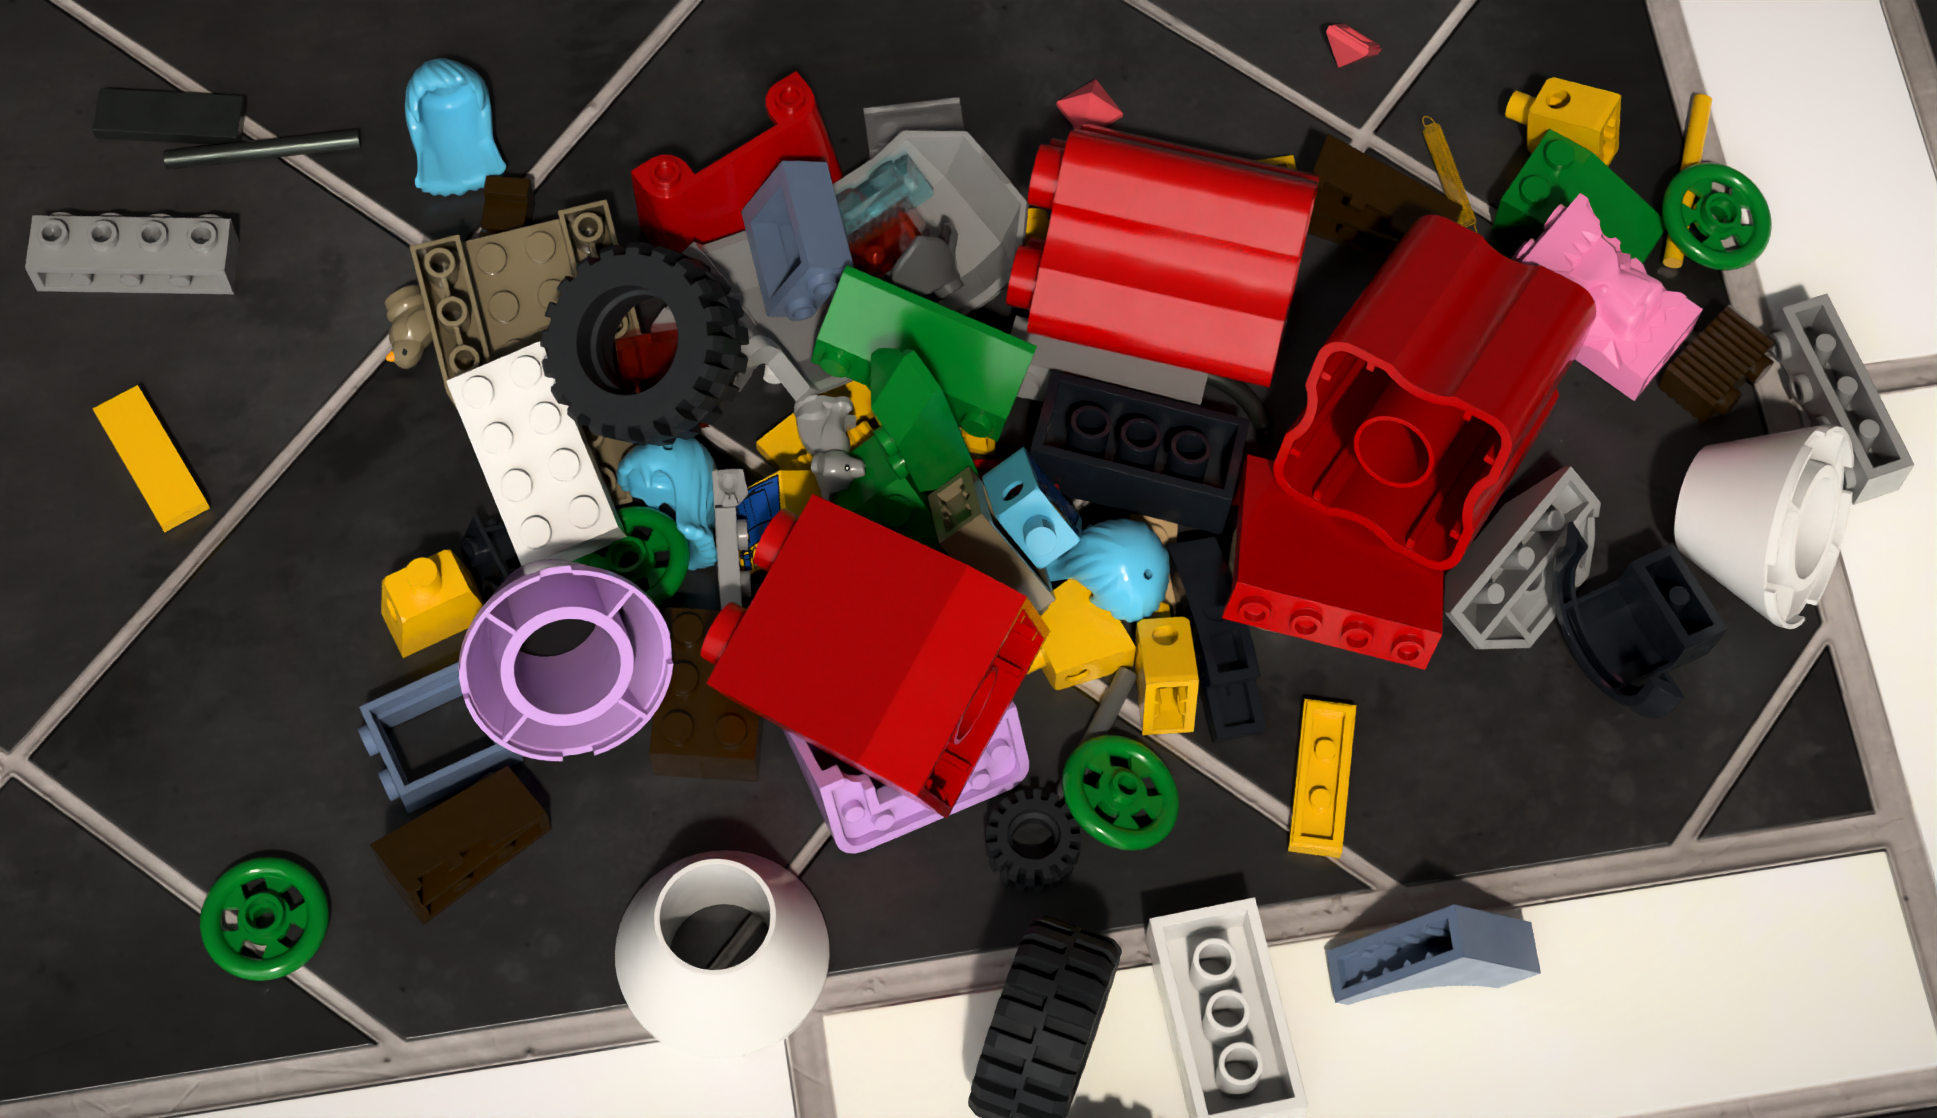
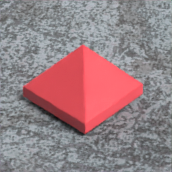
[1326,24,1382,68]
[1056,79,1123,129]

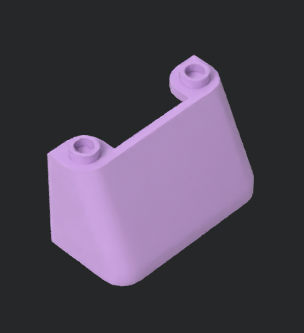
[782,700,1029,854]

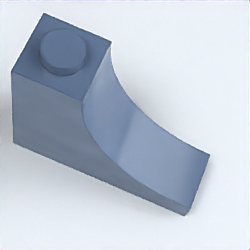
[1327,904,1541,1005]

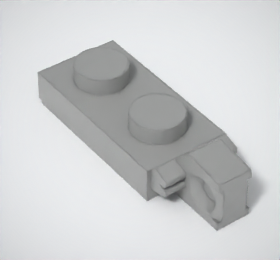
[712,469,751,610]

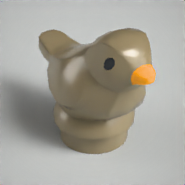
[384,285,433,369]

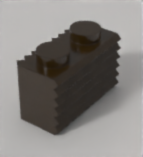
[1659,305,1776,424]

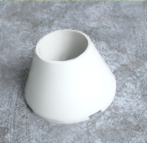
[1674,424,1854,629]
[615,850,830,1060]

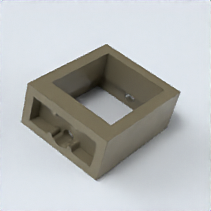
[927,466,1056,616]

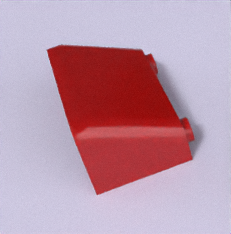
[631,71,844,253]

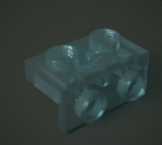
[836,153,934,247]

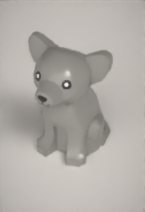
[794,394,866,502]

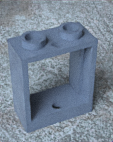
[741,161,854,321]
[357,662,524,813]

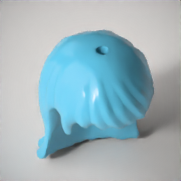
[405,58,506,197]
[616,437,718,571]
[1046,518,1170,623]

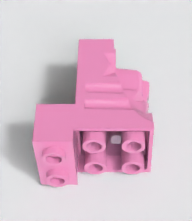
[1511,193,1703,401]

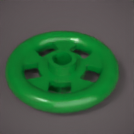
[1662,162,1772,271]
[572,506,690,607]
[1062,735,1179,851]
[200,857,329,981]

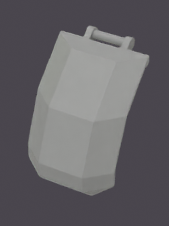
[682,131,1029,402]

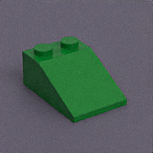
[1492,128,1666,264]

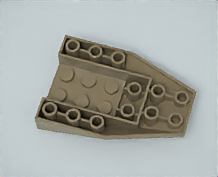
[409,199,644,507]

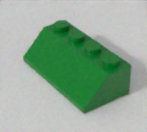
[811,265,1037,442]

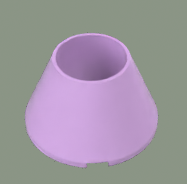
[459,559,673,761]

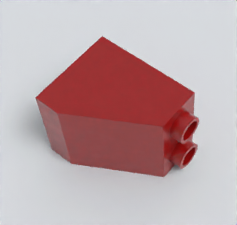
[701,494,1051,819]

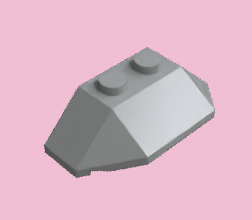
[1444,466,1601,649]

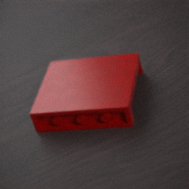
[1222,454,1444,670]

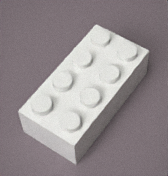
[446,341,627,566]
[1146,897,1309,1118]

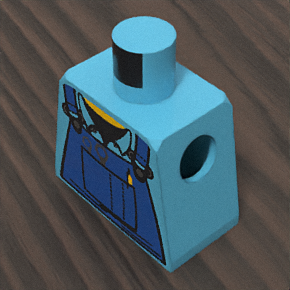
[982,447,1082,569]

